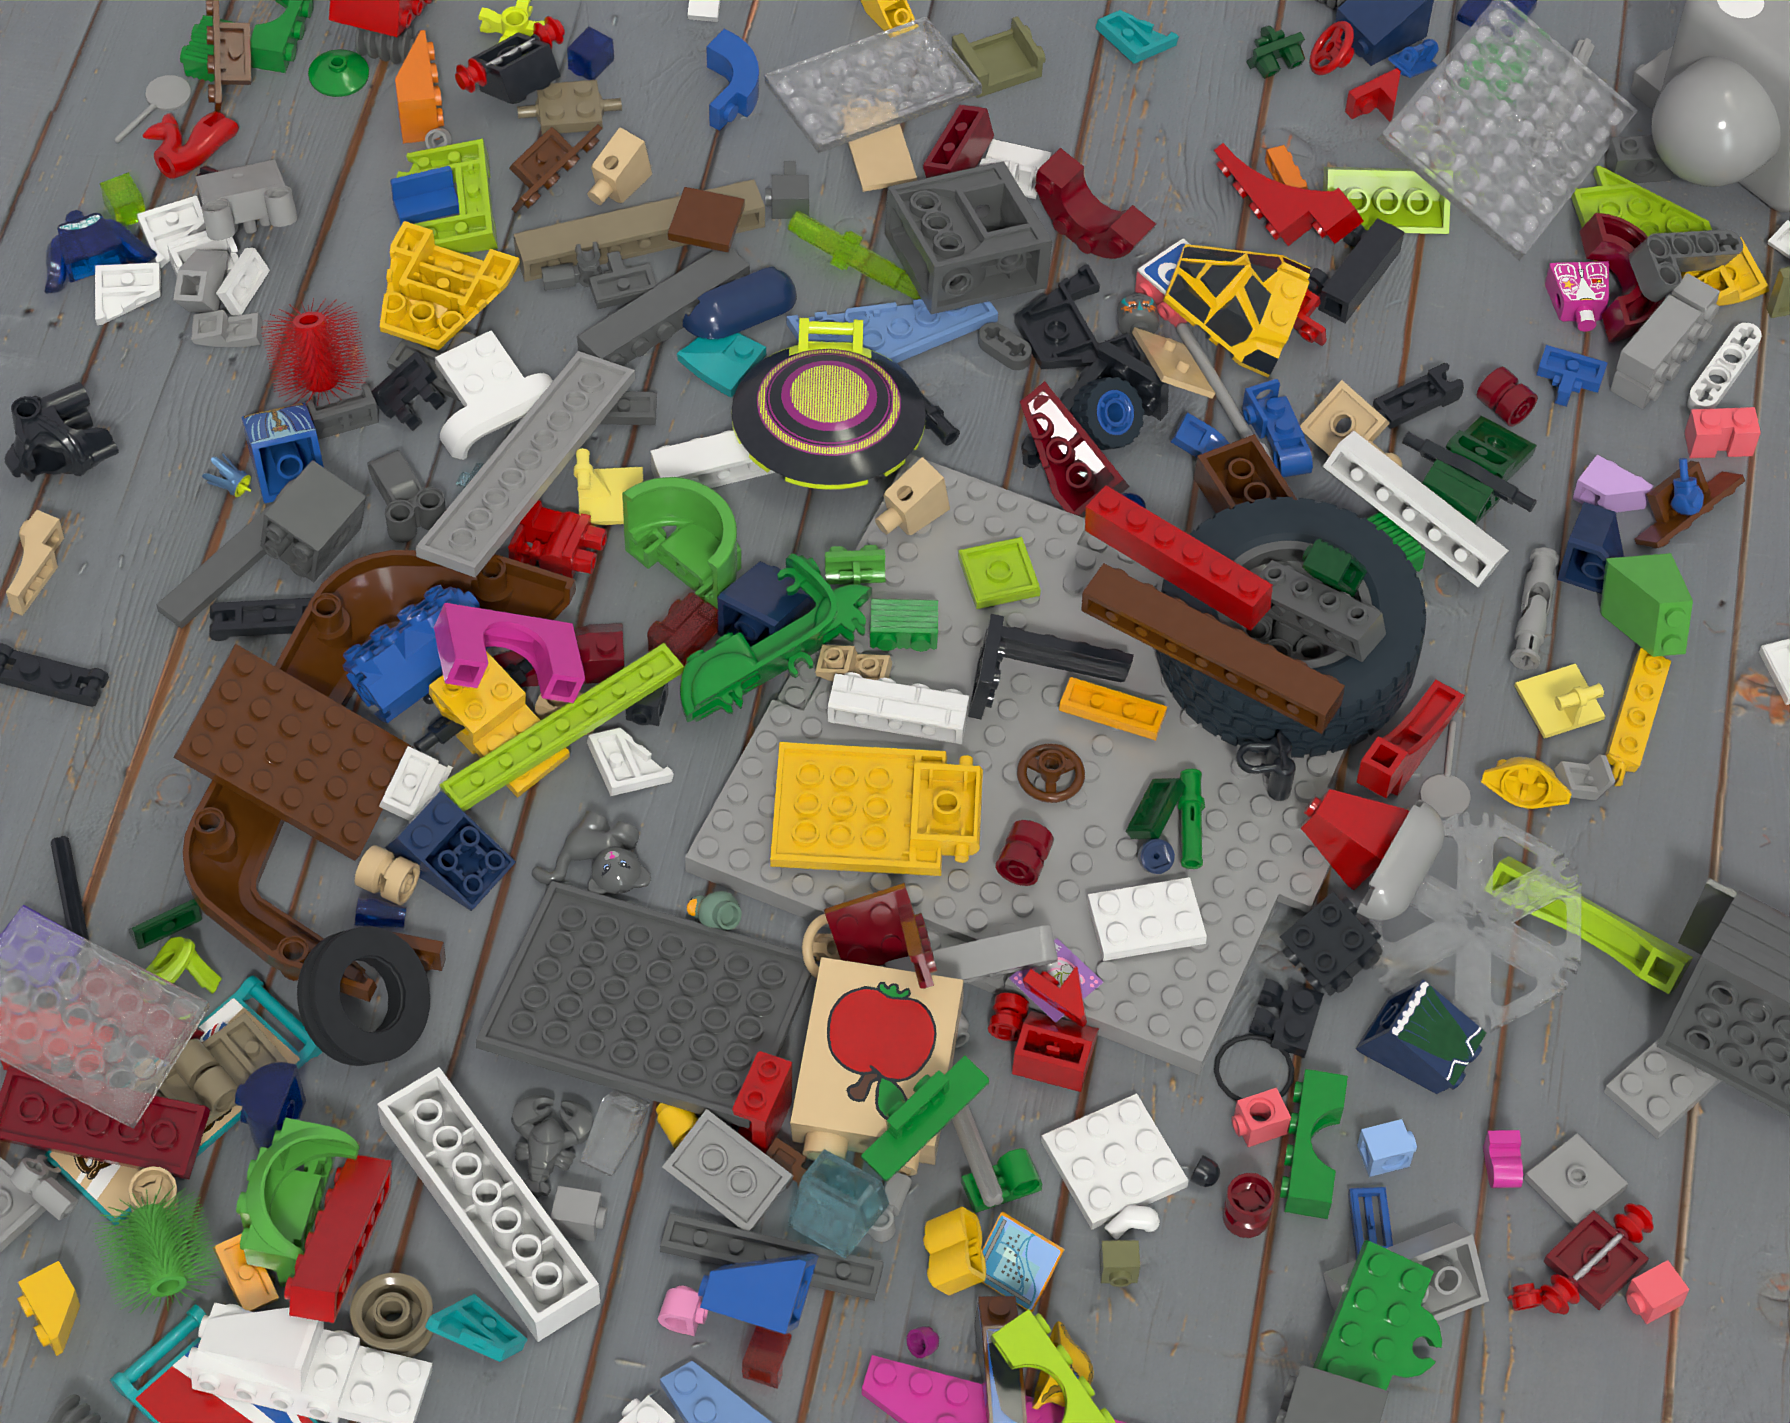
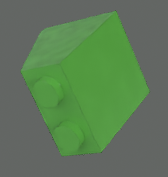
[1600,553,1693,657]

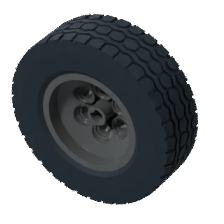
[1156,497,1426,758]

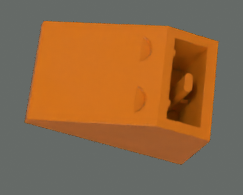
[395,30,444,144]

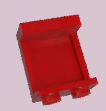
[732,1051,792,1154]

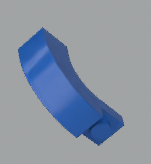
[706,28,759,131]

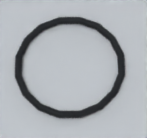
[1214,1034,1295,1101]

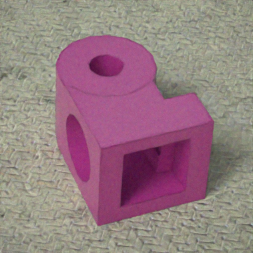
[1483,1130,1523,1188]

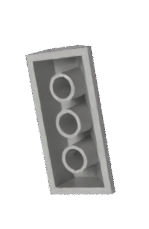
[1323,1222,1489,1321]

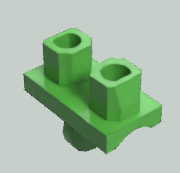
[825,545,886,585]

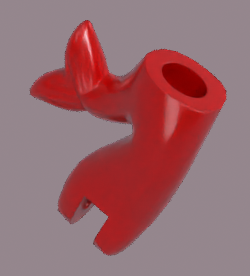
[143,111,239,179]

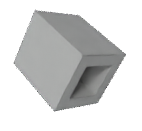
[550,1186,607,1242]

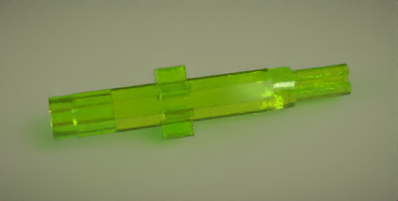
[788,211,922,300]

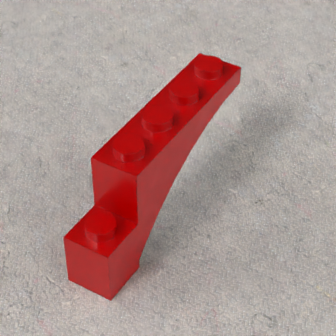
[1214,143,1364,246]
[1356,679,1465,798]

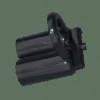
[1236,732,1296,801]

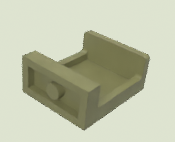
[951,16,1046,98]

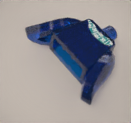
[44,210,157,294]

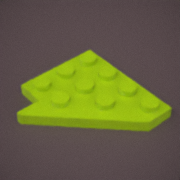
[1571,166,1712,262]

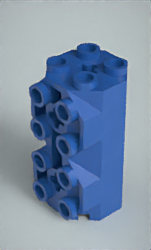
[343,585,491,723]

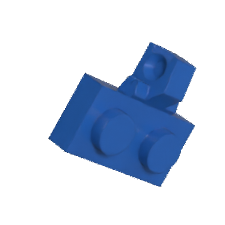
[1537,345,1608,407]

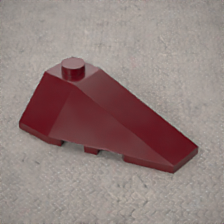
[1020,381,1130,518]
[492,623,625,687]

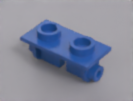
[1388,39,1439,78]

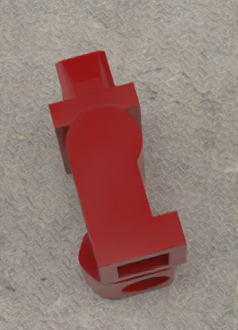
[508,500,607,578]

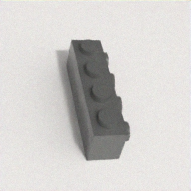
[1258,560,1386,662]

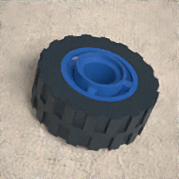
[1071,377,1144,450]

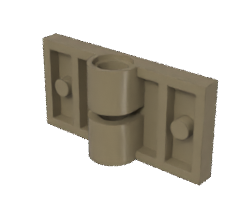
[133,1013,289,1126]

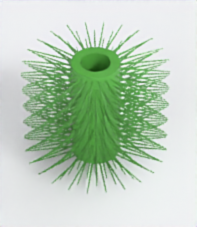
[92,1186,222,1315]

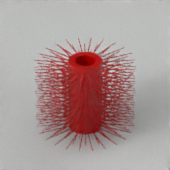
[261,298,369,406]

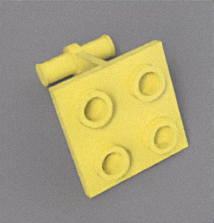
[573,448,643,526]
[1515,663,1605,739]

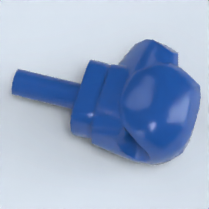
[1671,458,1704,515]

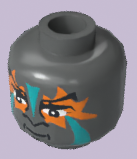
[1117,293,1159,340]

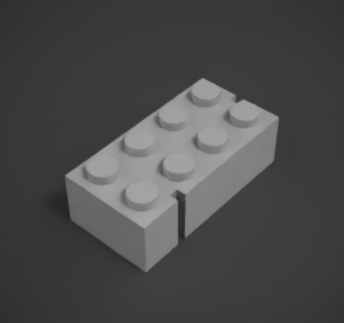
[1610,273,1720,409]

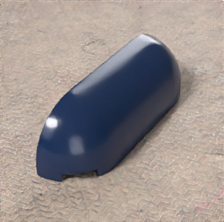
[682,267,797,339]

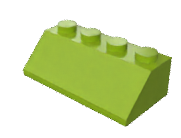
[1323,167,1452,234]

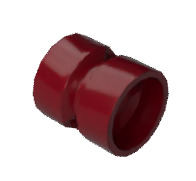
[1476,366,1538,427]
[995,820,1054,886]
[1223,1173,1274,1238]

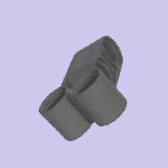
[367,450,446,543]

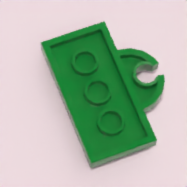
[1313,1241,1442,1390]

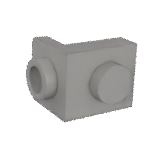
[1554,754,1615,800]

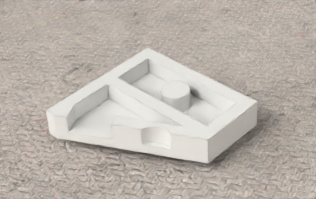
[137,196,206,268]
[95,263,161,325]
[587,728,674,796]

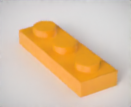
[1059,677,1167,741]

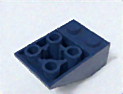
[385,791,516,911]

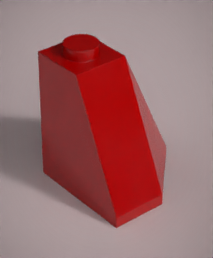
[1301,789,1410,890]

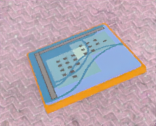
[982,1212,1065,1312]

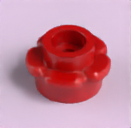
[1507,1283,1543,1311]

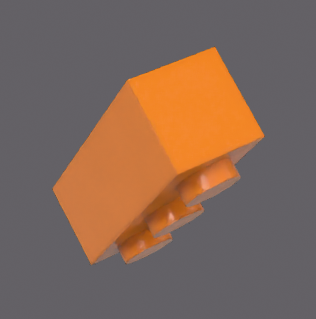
[1265,145,1308,189]

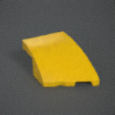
[1681,237,1770,306]

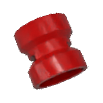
[988,993,1029,1041]

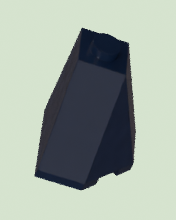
[1557,502,1624,594]

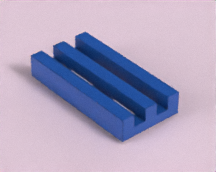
[1348,1187,1393,1260]

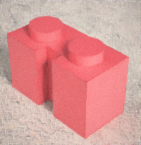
[1684,407,1761,458]

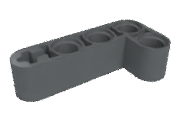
[1629,229,1743,302]

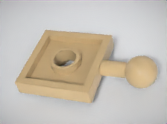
[1300,380,1402,468]

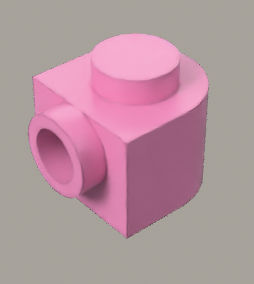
[658,1286,709,1336]

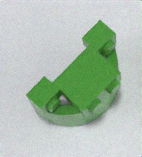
[622,477,741,625]

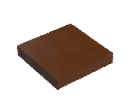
[668,187,745,253]

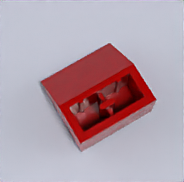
[1012,1011,1099,1092]

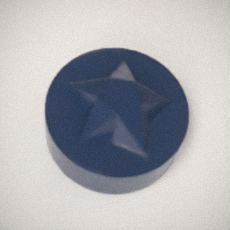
[1138,839,1175,874]

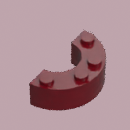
[1035,148,1156,259]
[1579,213,1666,343]

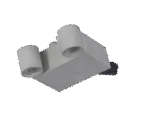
[195,159,298,240]

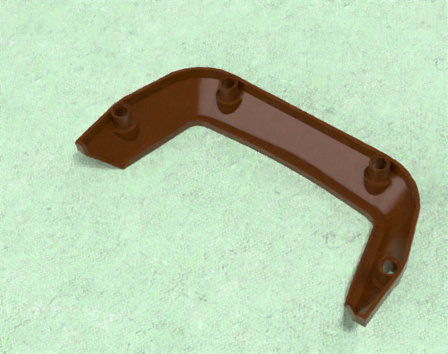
[182,550,576,1002]

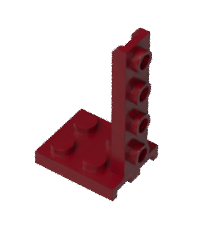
[824,883,937,989]

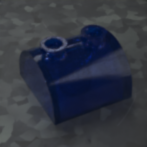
[235,1062,306,1151]

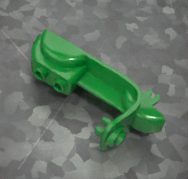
[680,553,872,722]

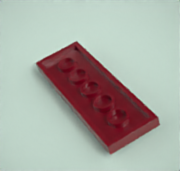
[0,1067,211,1180]

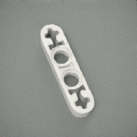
[1687,323,1762,411]

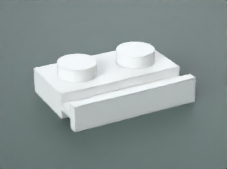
[379,746,453,821]

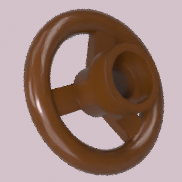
[1017,744,1085,803]

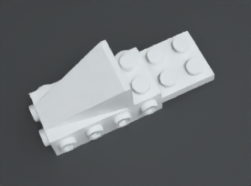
[186,1303,432,1423]

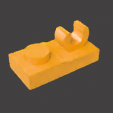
[213,1234,279,1312]

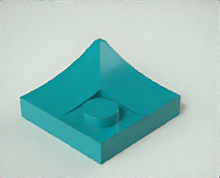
[677,333,767,398]

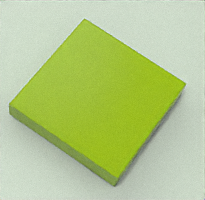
[958,537,1041,609]

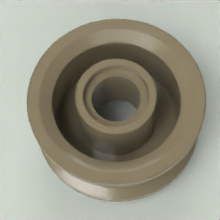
[350,1273,434,1358]

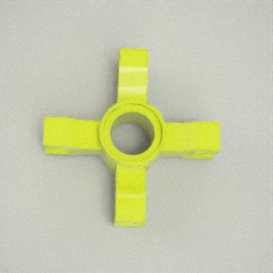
[479,0,545,43]

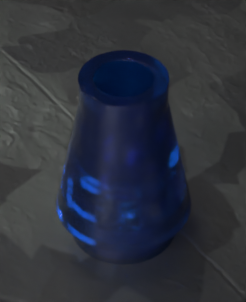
[354,895,406,928]

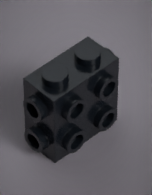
[1280,892,1383,996]

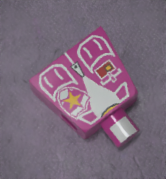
[1545,261,1609,332]

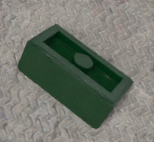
[128,899,202,949]

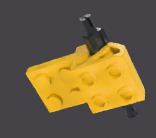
[414,651,570,798]

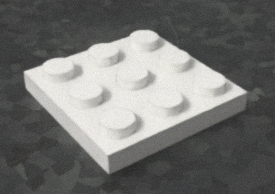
[1041,1094,1189,1230]

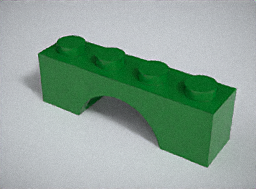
[250,0,313,73]
[1279,1069,1348,1219]

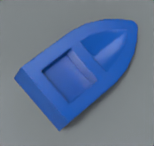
[1170,412,1230,458]

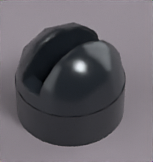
[1190,1155,1220,1187]

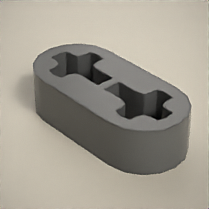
[978,322,1032,370]

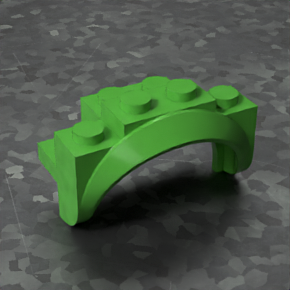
[236,1118,360,1287]

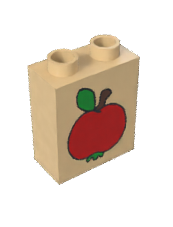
[790,957,964,1176]

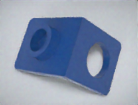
[1242,379,1280,439]

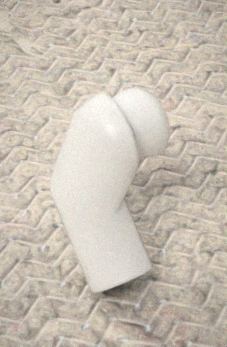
[1104,1205,1160,1240]

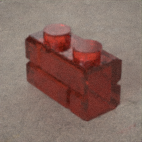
[647,592,718,666]

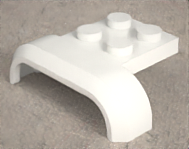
[435,330,553,460]

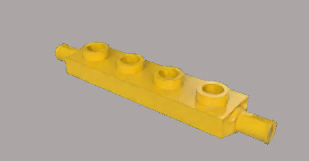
[1605,648,1671,786]

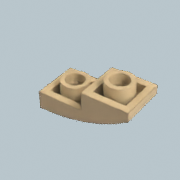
[815,645,893,682]

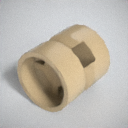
[355,845,420,906]
[128,1166,179,1219]

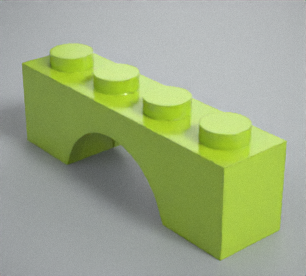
[990,1309,1116,1423]

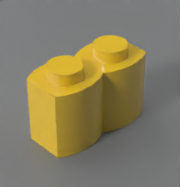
[923,1207,986,1296]

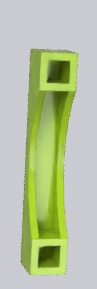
[1484,856,1693,994]

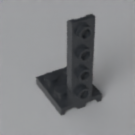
[1021,340,1169,468]
[968,614,1134,720]

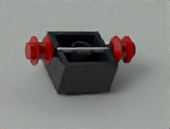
[455,16,565,104]

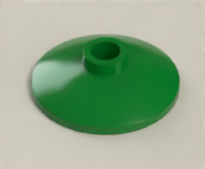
[308,49,369,97]

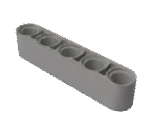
[885,925,1058,984]

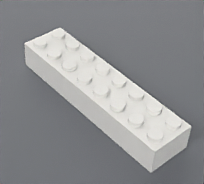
[377,1067,600,1342]

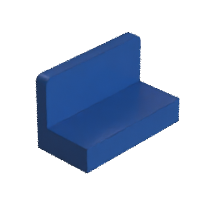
[390,166,459,226]

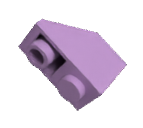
[1573,455,1654,512]

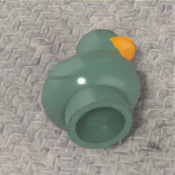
[687,891,742,931]

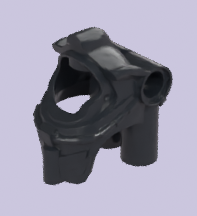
[4,382,119,482]

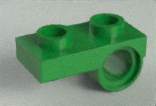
[961,1148,1043,1214]

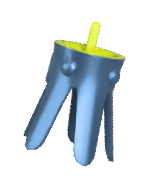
[202,453,251,497]

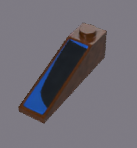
[974,1296,1027,1423]

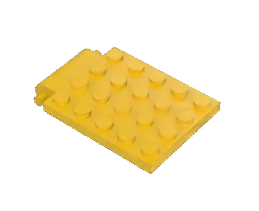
[770,742,983,876]

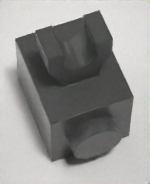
[765,161,809,219]

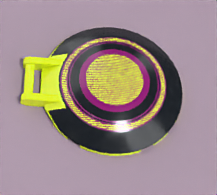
[731,318,926,489]

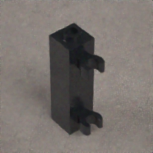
[1307,218,1404,323]

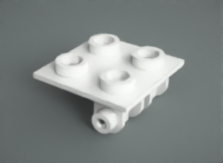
[980,139,1051,199]

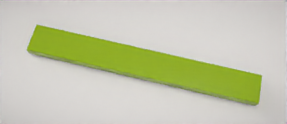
[439,643,684,812]

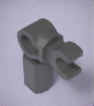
[541,242,602,291]

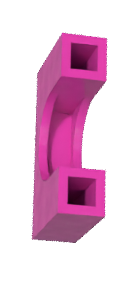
[434,603,585,703]

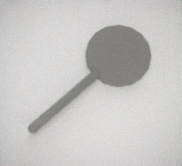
[115,75,191,143]
[1420,721,1471,819]

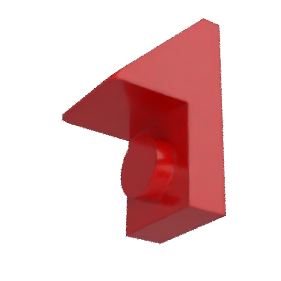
[1345,68,1401,122]
[1023,966,1087,1028]

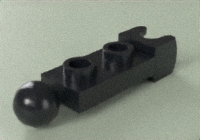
[1372,363,1464,429]

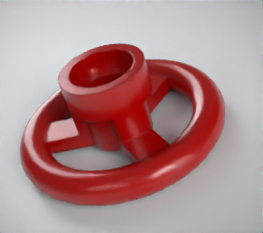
[1309,21,1354,75]

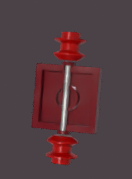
[1540,1203,1654,1315]

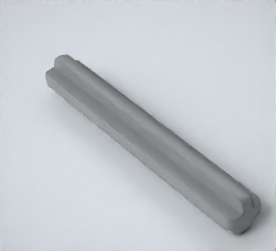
[952,1105,1003,1207]

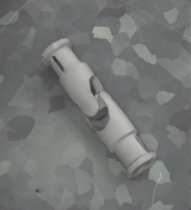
[1510,547,1560,670]

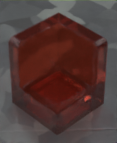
[742,1325,792,1389]

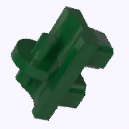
[1246,25,1305,79]

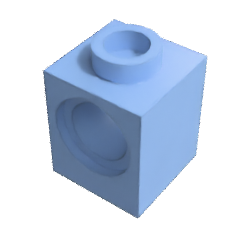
[1357,1119,1417,1177]

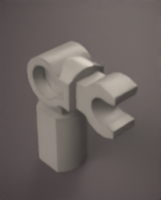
[10,1155,78,1220]
[836,1172,912,1242]

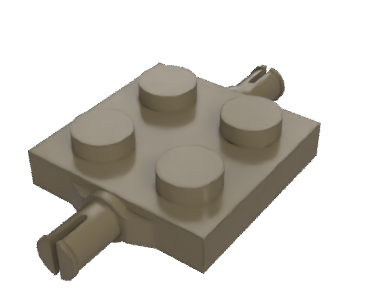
[517,80,622,135]

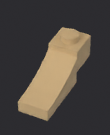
[6,510,64,616]

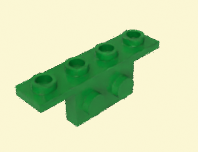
[861,1055,989,1181]

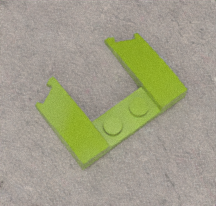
[396,139,498,253]

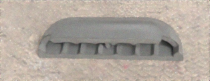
[1357,799,1445,920]

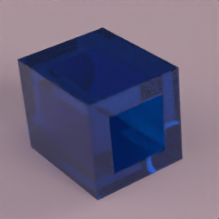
[567,26,614,80]

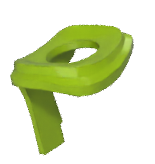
[142,937,222,994]

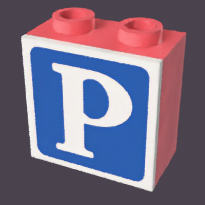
[1135,238,1191,328]

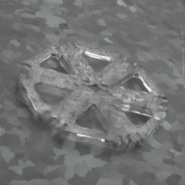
[1368,812,1581,1033]

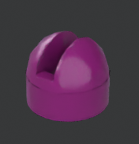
[907,1326,939,1358]

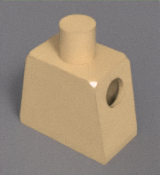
[587,127,652,205]
[875,457,950,535]

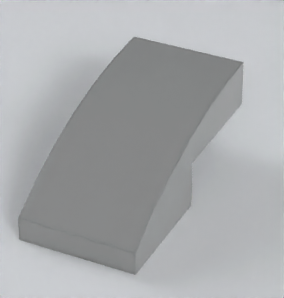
[191,310,262,347]

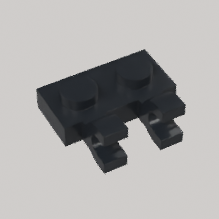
[371,351,446,431]
[1249,978,1324,1058]

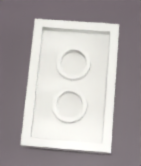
[1087,877,1207,961]

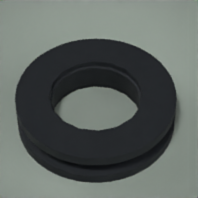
[297,926,430,1066]

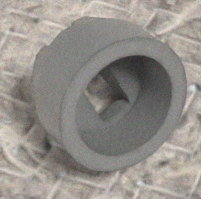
[425,128,452,149]

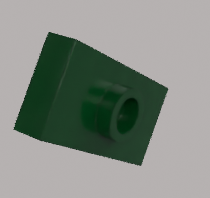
[1125,778,1185,839]

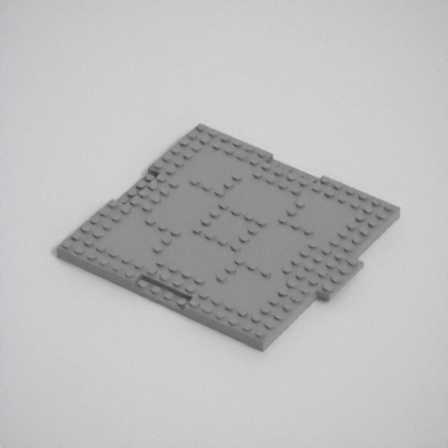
[685,454,1350,1075]

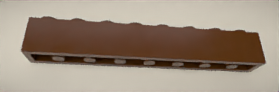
[1081,563,1345,734]

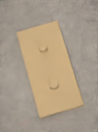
[840,104,917,192]
[1132,327,1215,399]

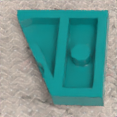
[1096,10,1179,64]
[425,1294,528,1362]

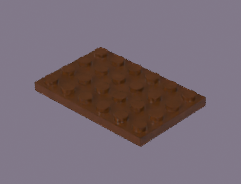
[173,644,414,861]

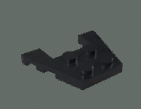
[1014,264,1141,369]

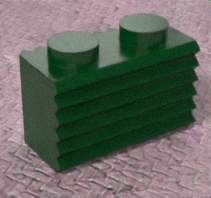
[1302,538,1367,597]

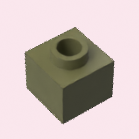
[1100,1240,1140,1287]

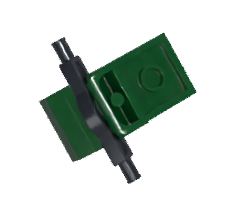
[1402,416,1537,525]

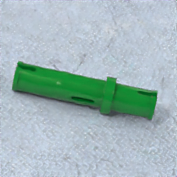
[1178,769,1205,869]

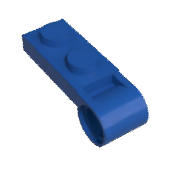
[1258,396,1313,477]

